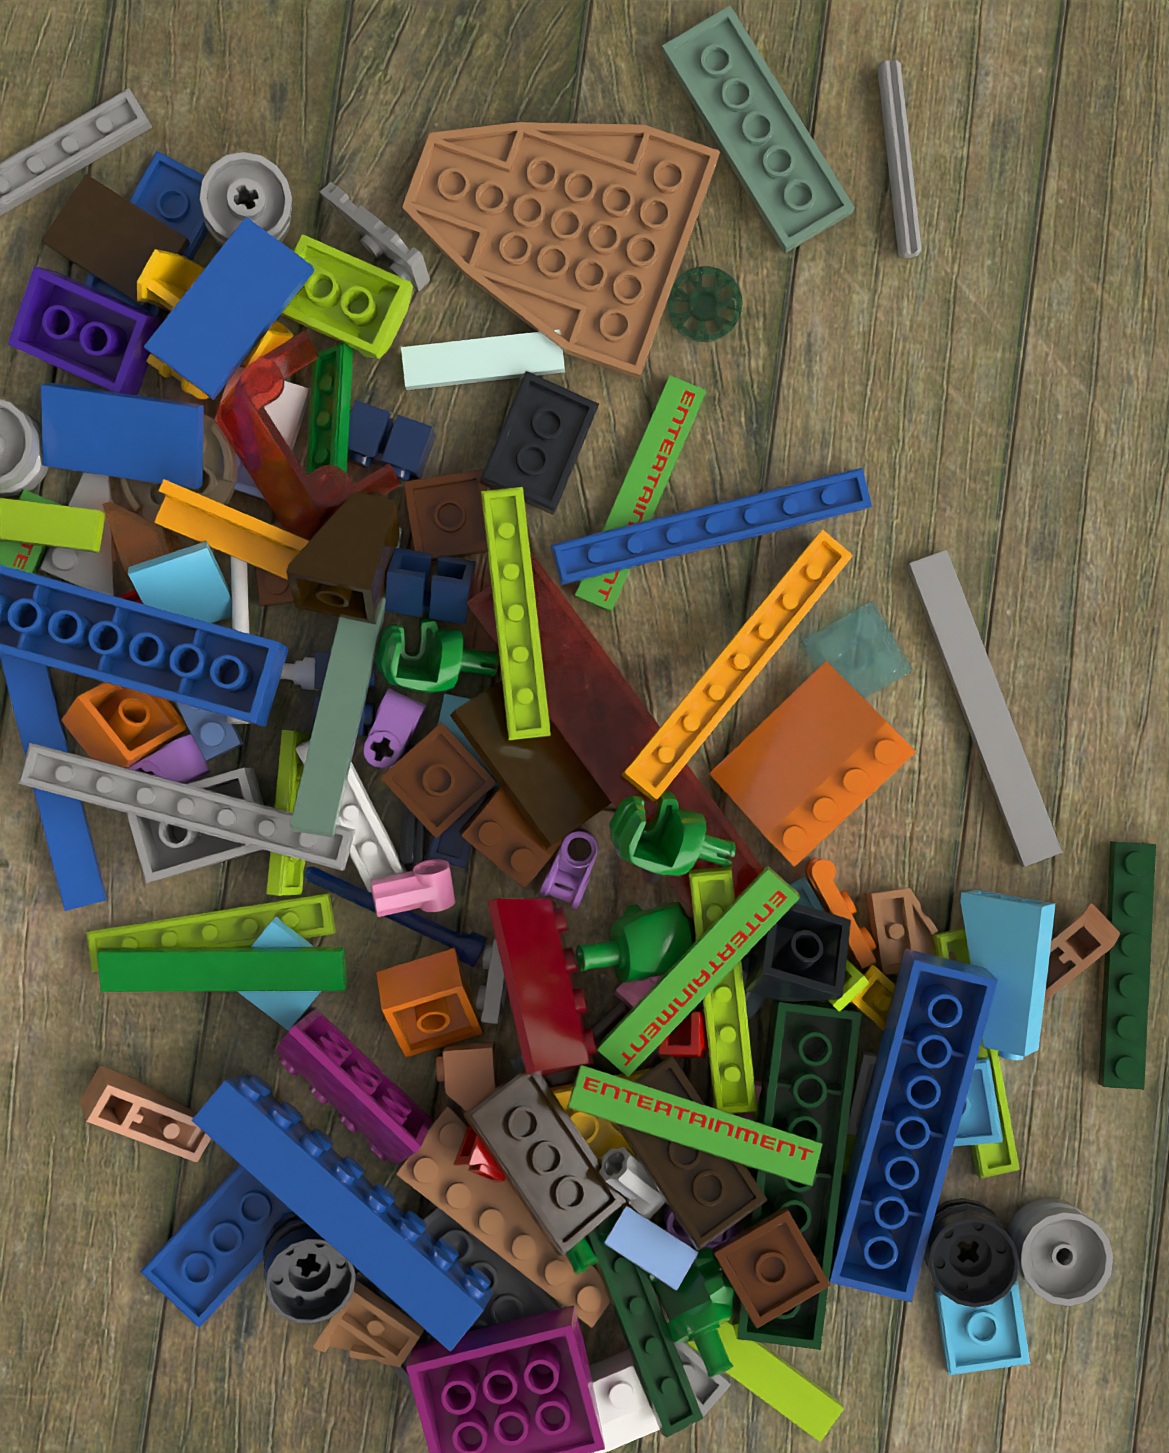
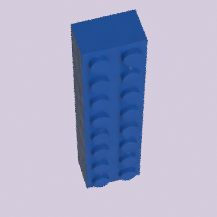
[0,565,289,727]
[829,949,998,1302]
[191,1074,494,1352]

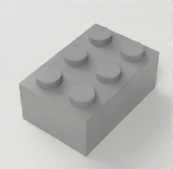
[127,768,264,883]

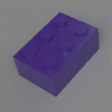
[8,266,165,395]

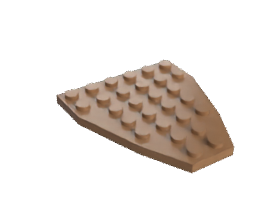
[402,122,721,380]

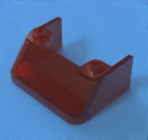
[216,330,401,541]

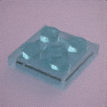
[801,601,913,698]

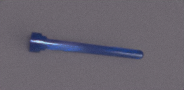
[304,866,487,968]

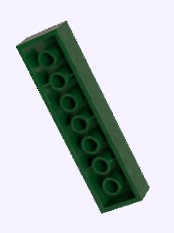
[732,998,862,1350]

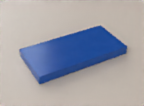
[84,150,208,318]
[144,217,315,400]
[41,383,204,489]
[140,1164,293,1328]

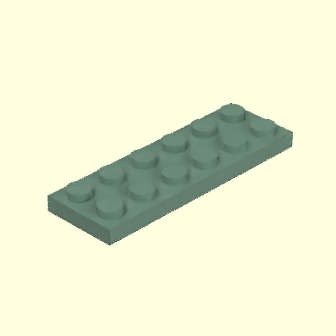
[661,6,855,254]

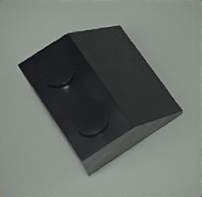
[745,903,851,1002]

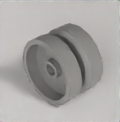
[200,152,292,247]
[0,399,49,497]
[1007,1197,1113,1306]

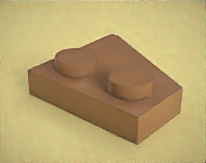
[866,887,957,975]
[313,1281,424,1367]

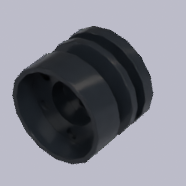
[923,1198,1020,1308]
[263,1212,356,1324]

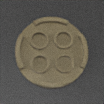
[119,414,238,528]

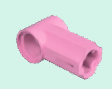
[370,859,455,917]

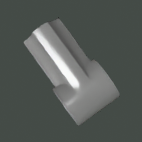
[599,1146,666,1220]

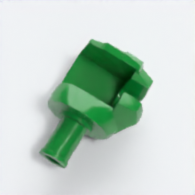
[375,617,498,693]
[609,792,736,876]
[576,902,696,983]
[649,1246,734,1378]

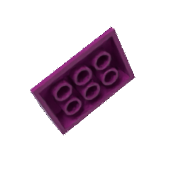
[275,1008,433,1165]
[406,1305,605,1453]

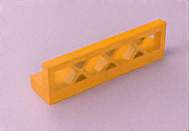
[154,479,309,580]

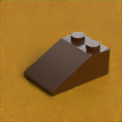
[459,784,566,889]

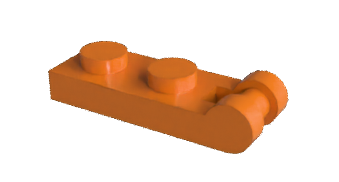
[805,858,876,969]

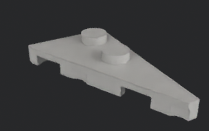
[320,182,430,291]
[40,472,118,597]

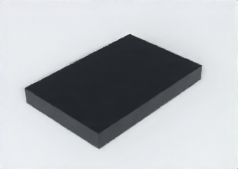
[479,371,599,515]

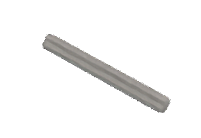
[878,60,922,258]

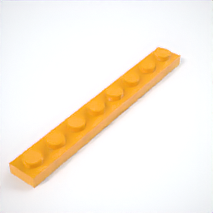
[621,529,853,802]

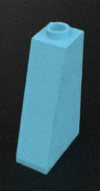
[960,889,1056,1060]

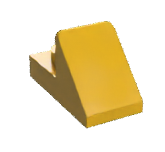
[849,965,896,1031]

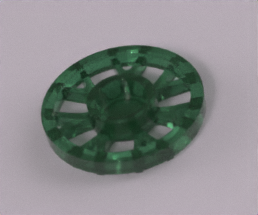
[667,266,743,342]

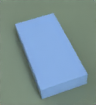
[604,1206,698,1291]

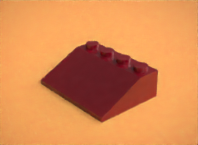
[487,899,598,1076]

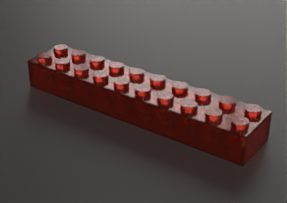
[466,554,764,915]

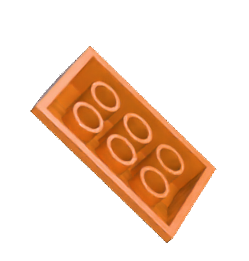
[709,661,916,867]

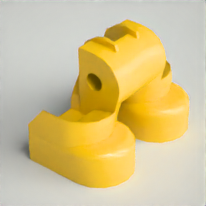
[137,249,294,399]

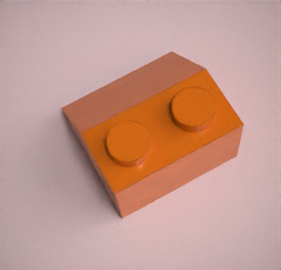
[61,683,188,768]
[376,948,483,1058]

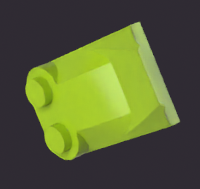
[281,234,413,359]

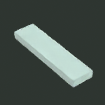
[401,329,565,390]

